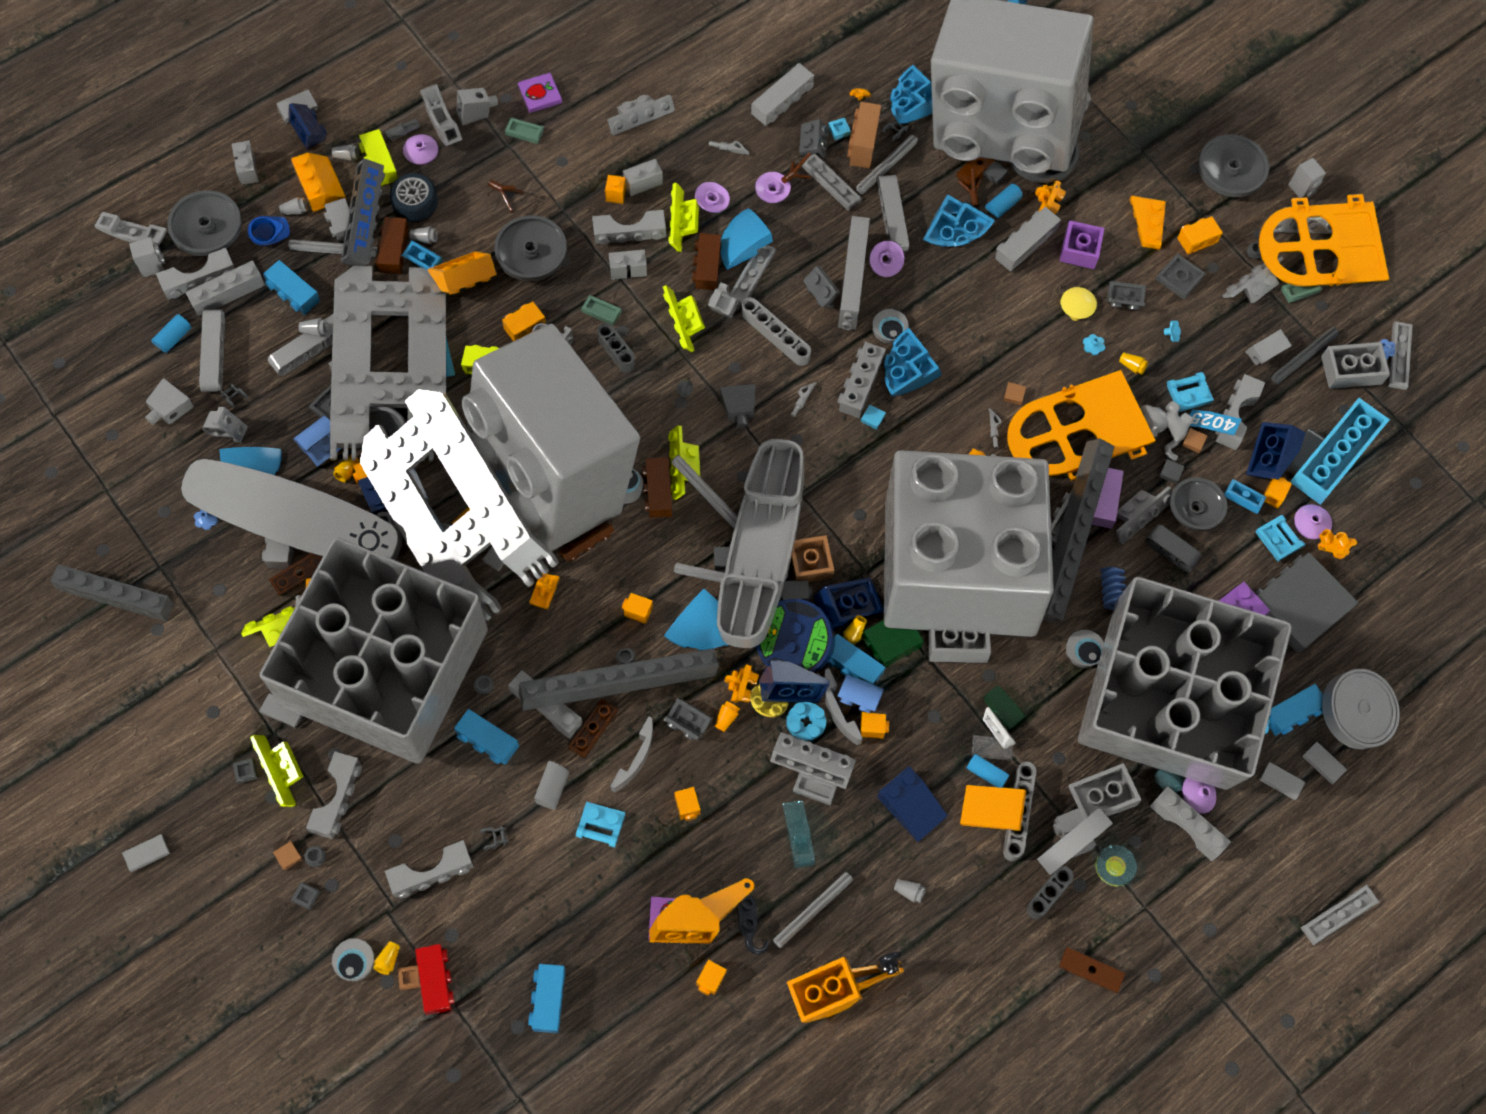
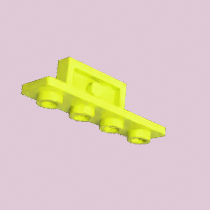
[669,183,699,252]
[663,285,705,353]
[668,425,700,500]
[241,606,295,647]
[250,735,303,807]

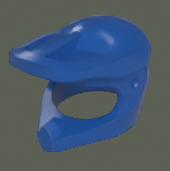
[248,216,290,246]

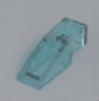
[783,800,815,868]

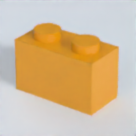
[1178,216,1223,255]
[502,301,546,341]

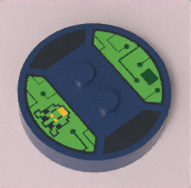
[756,599,835,673]

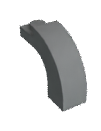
[420,84,463,146]

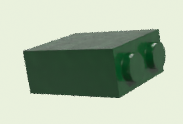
[861,620,924,668]

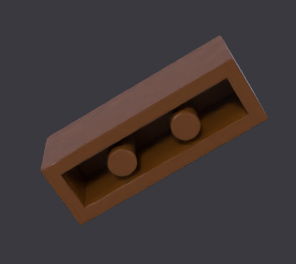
[375,217,409,274]
[692,233,721,290]
[642,457,672,518]

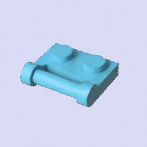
[1167,372,1214,412]
[1255,515,1306,562]
[576,802,625,847]

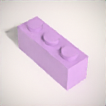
[1092,468,1124,529]

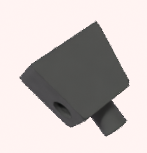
[720,384,756,429]

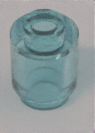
[1154,769,1183,794]

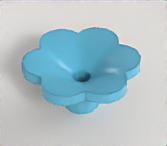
[1164,320,1181,342]
[1083,334,1105,355]

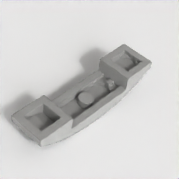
[95,212,167,245]
[824,668,862,745]
[611,716,653,793]
[1037,807,1113,875]

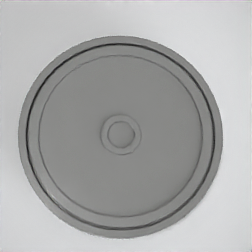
[1322,669,1400,749]

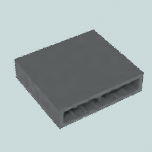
[1255,553,1359,654]

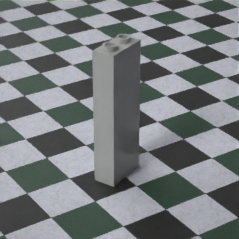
[838,216,870,330]

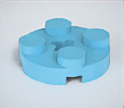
[786,702,826,742]

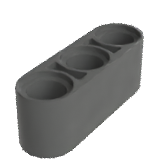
[597,323,635,373]
[1285,428,1325,476]
[1145,525,1202,572]
[1026,866,1074,919]

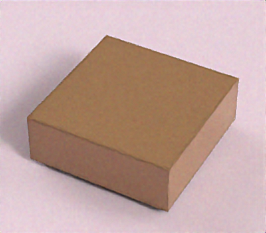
[1003,382,1026,405]
[1182,428,1207,453]
[273,841,302,871]
[398,965,421,990]

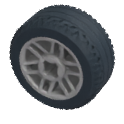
[389,173,438,222]

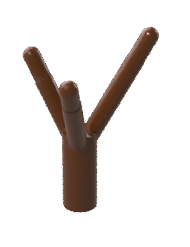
[781,152,811,184]
[958,168,983,207]
[488,180,524,213]

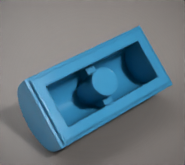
[985,184,1023,219]
[402,241,443,271]
[151,314,192,353]
[1224,479,1266,514]
[966,754,1009,788]

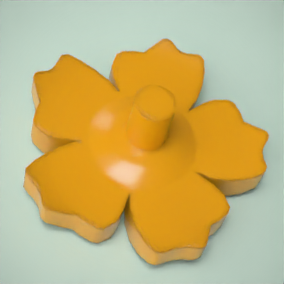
[850,88,871,100]

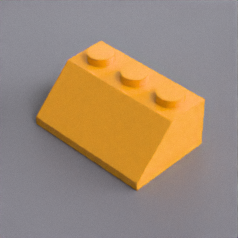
[291,153,347,212]
[428,251,497,294]

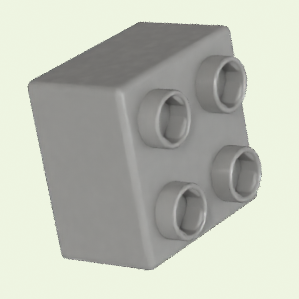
[931,0,1094,174]
[462,324,640,551]
[884,450,1054,637]
[260,538,488,764]
[1078,577,1291,790]

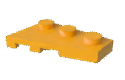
[1129,196,1166,250]

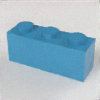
[263,260,320,315]
[827,634,885,685]
[1268,684,1323,736]
[454,709,519,765]
[529,964,566,1033]

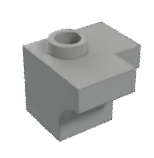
[708,282,739,319]

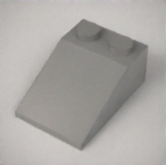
[1068,763,1141,820]

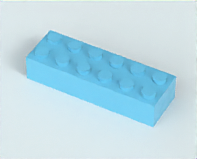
[1290,398,1390,505]

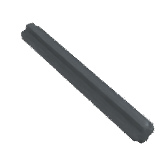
[1271,327,1339,384]

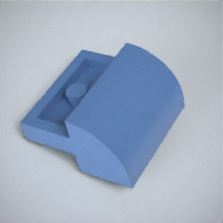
[293,416,343,468]
[838,674,884,713]

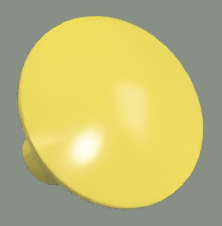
[1060,287,1097,321]
[750,684,788,718]

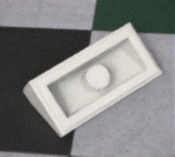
[983,707,1016,749]

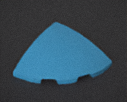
[891,65,932,123]
[923,195,995,247]
[720,208,773,270]
[884,328,942,397]
[219,447,282,475]
[664,589,729,651]

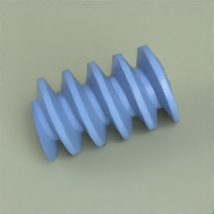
[1100,567,1126,610]

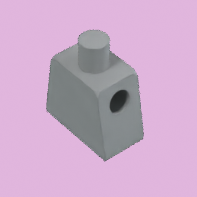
[456,88,498,125]
[145,378,194,425]

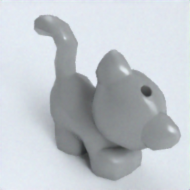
[1140,401,1194,461]

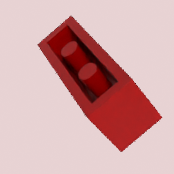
[415,944,455,1015]

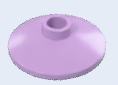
[403,134,438,165]
[755,172,791,203]
[695,182,730,213]
[869,241,904,277]
[1294,504,1332,540]
[1182,778,1216,814]

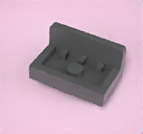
[799,119,829,158]
[803,266,840,308]
[1106,281,1146,310]
[664,697,713,741]

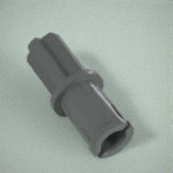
[385,119,420,141]

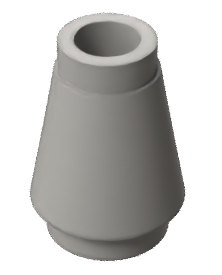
[332,144,360,162]
[279,197,308,215]
[410,226,438,244]
[299,318,328,336]
[894,879,926,903]

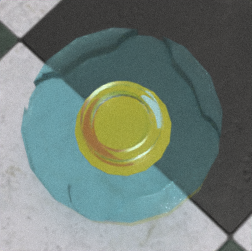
[1095,845,1137,887]

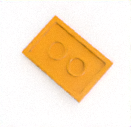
[960,785,1026,831]

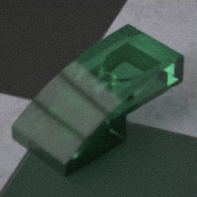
[983,685,1025,729]

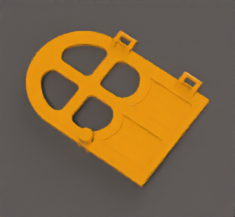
[1259,194,1389,286]
[1007,370,1156,481]

